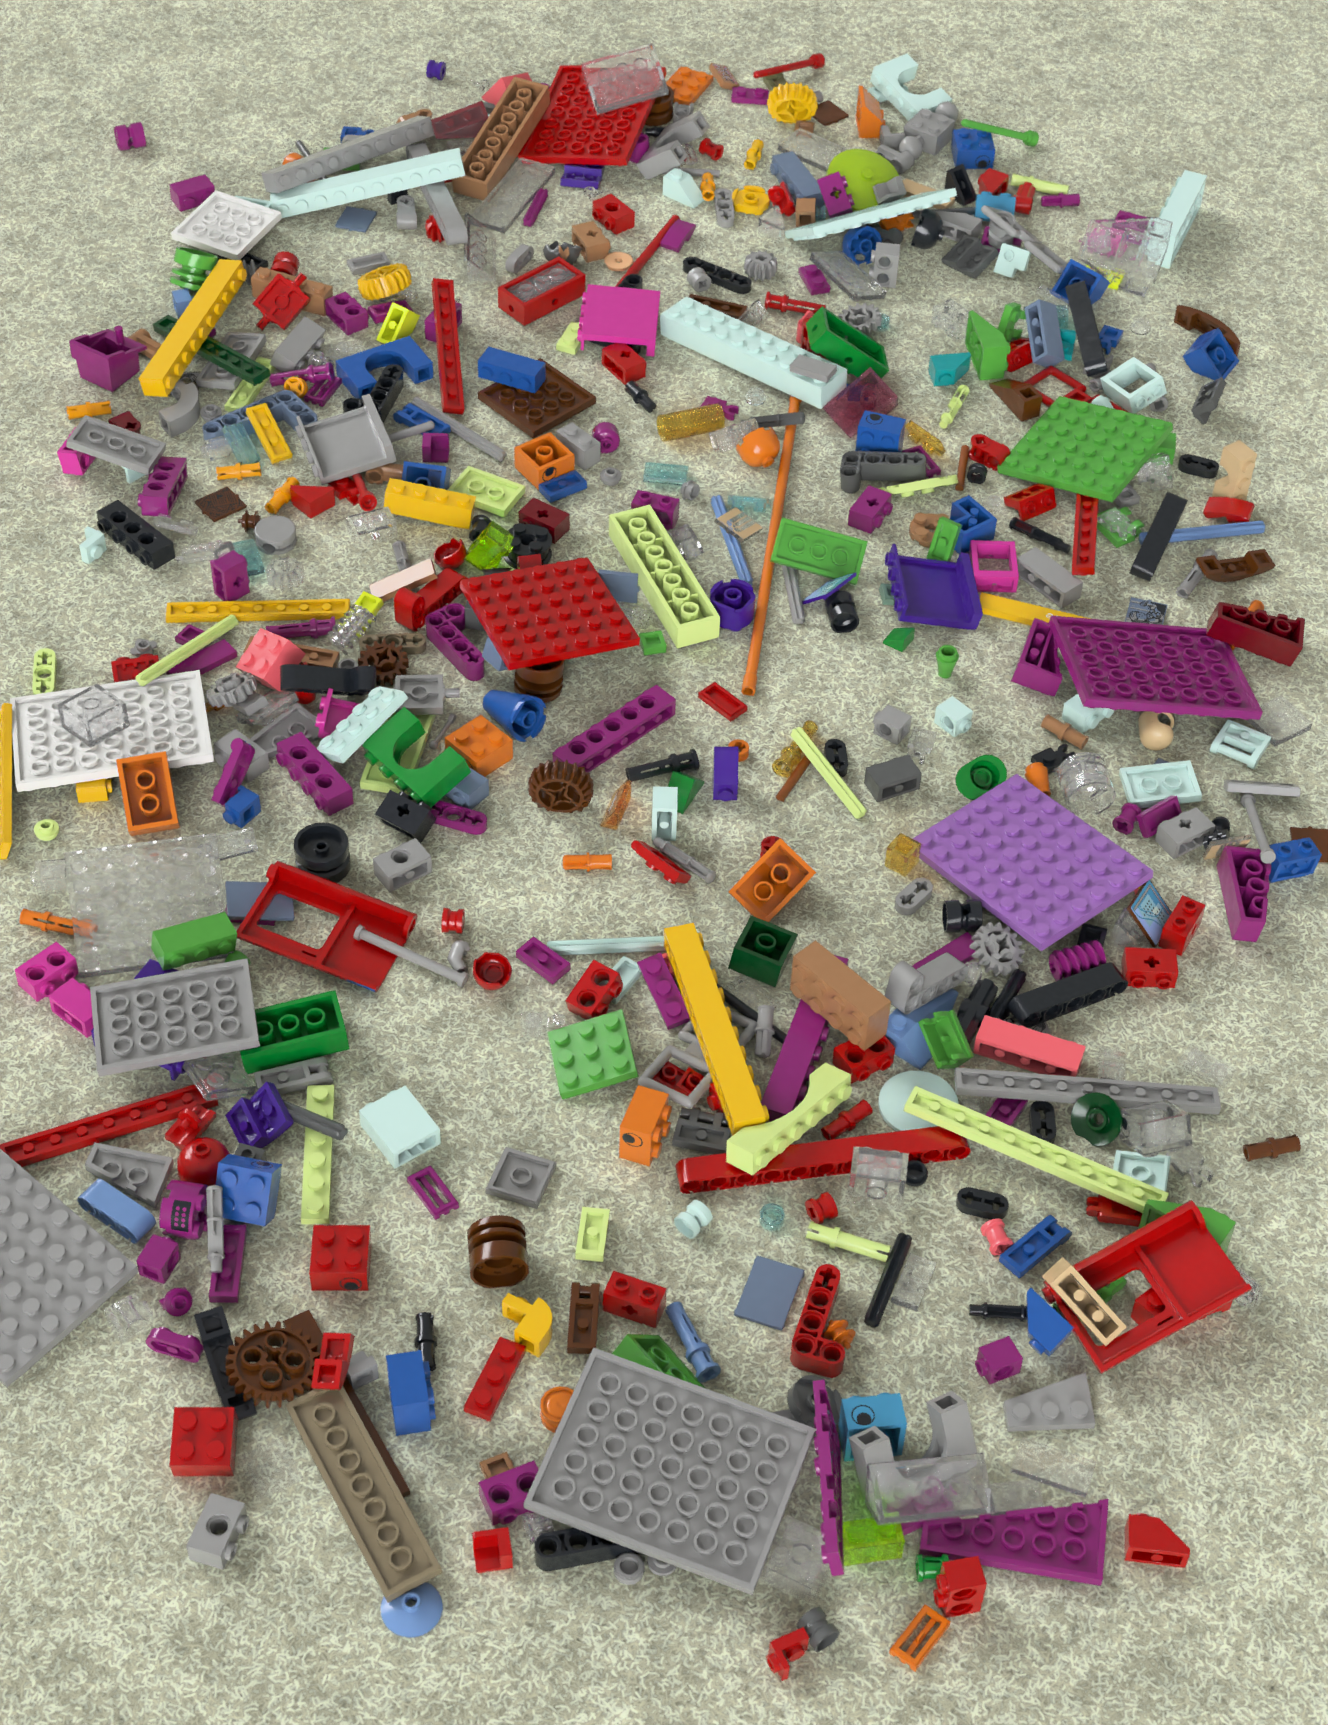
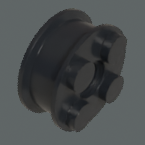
[503,523,552,569]

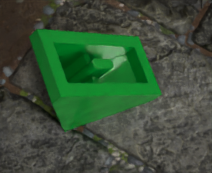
[668,771,704,814]

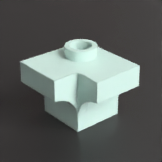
[993,243,1031,278]

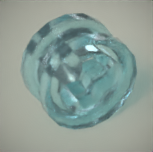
[816,205,826,222]
[877,314,890,332]
[759,1203,785,1231]

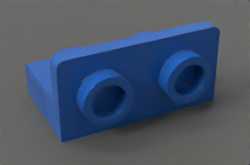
[1269,837,1322,883]

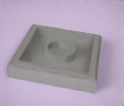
[486,1147,557,1209]

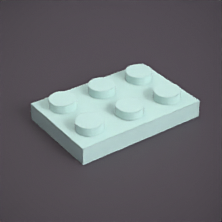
[1119,760,1202,808]

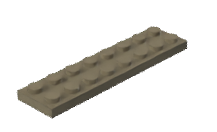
[285,1386,443,1603]

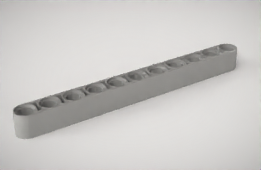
[406,143,468,246]

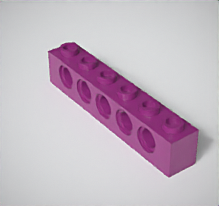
[552,685,676,773]

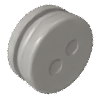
[254,516,297,555]

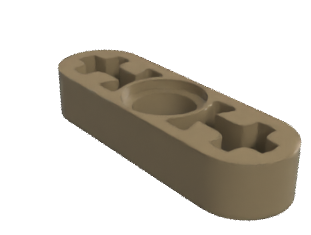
[359,633,426,655]

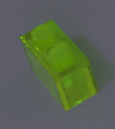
[464,521,514,572]
[843,1514,905,1566]

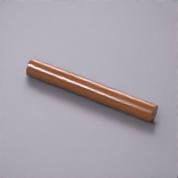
[955,445,969,491]
[776,755,811,802]

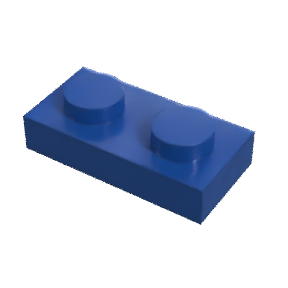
[539,470,587,503]

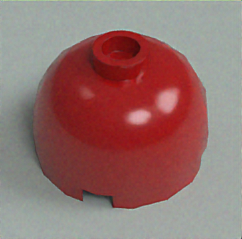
[177,1137,230,1187]

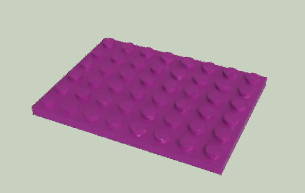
[1049,616,1263,720]

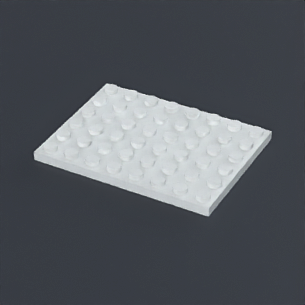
[10,670,214,792]

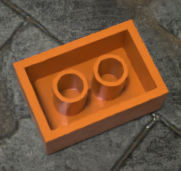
[116,751,180,836]

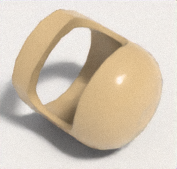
[1138,711,1174,751]

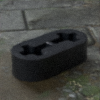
[1178,454,1219,479]
[824,739,848,778]
[1029,1101,1056,1144]
[956,1187,1009,1220]

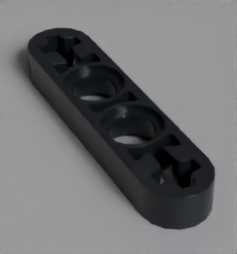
[683,257,752,294]

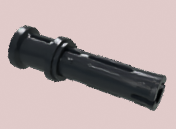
[625,748,699,783]

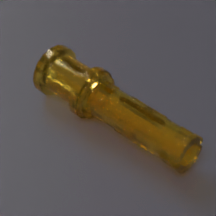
[772,720,818,778]

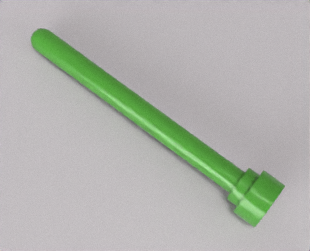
[961,119,1039,147]

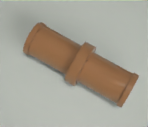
[1041,714,1089,750]

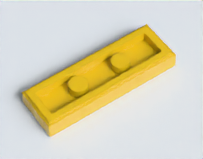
[246,403,293,464]

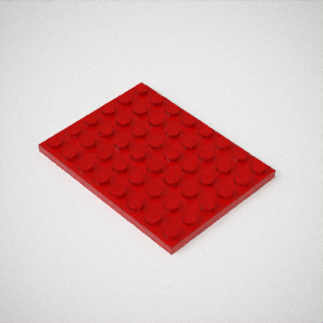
[518,65,667,166]

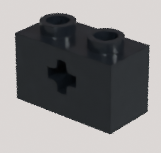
[375,790,436,843]

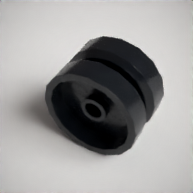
[294,823,350,883]

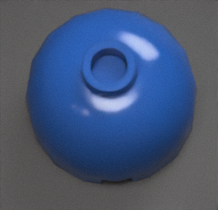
[842,225,882,265]

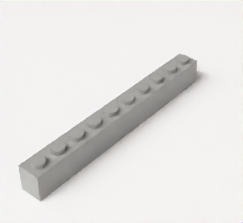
[261,116,434,193]

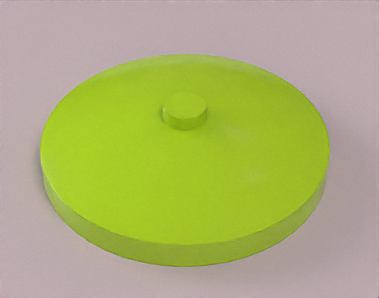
[826,149,899,212]

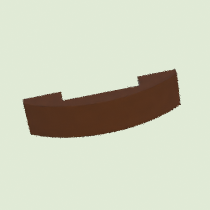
[1174,305,1241,357]
[1195,549,1276,582]

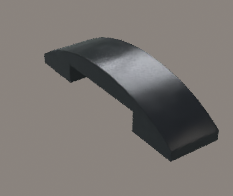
[194,1306,257,1421]

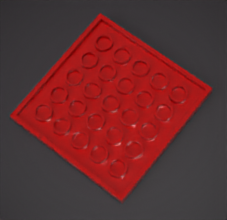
[460,557,640,670]

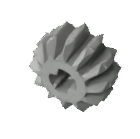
[744,250,778,281]

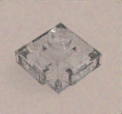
[1138,452,1174,492]

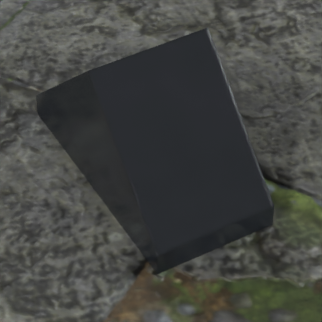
[945,164,977,206]

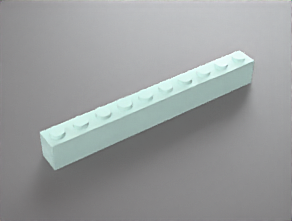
[270,148,465,218]

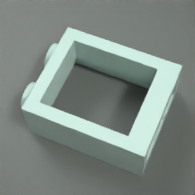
[1100,357,1167,414]

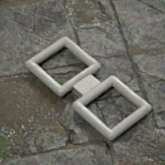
[981,206,1067,274]
[638,1010,757,1108]

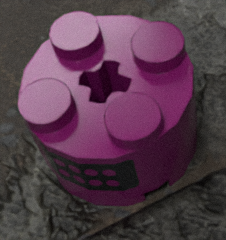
[159,1180,208,1240]

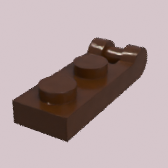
[567,1282,600,1354]

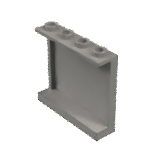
[295,394,396,485]

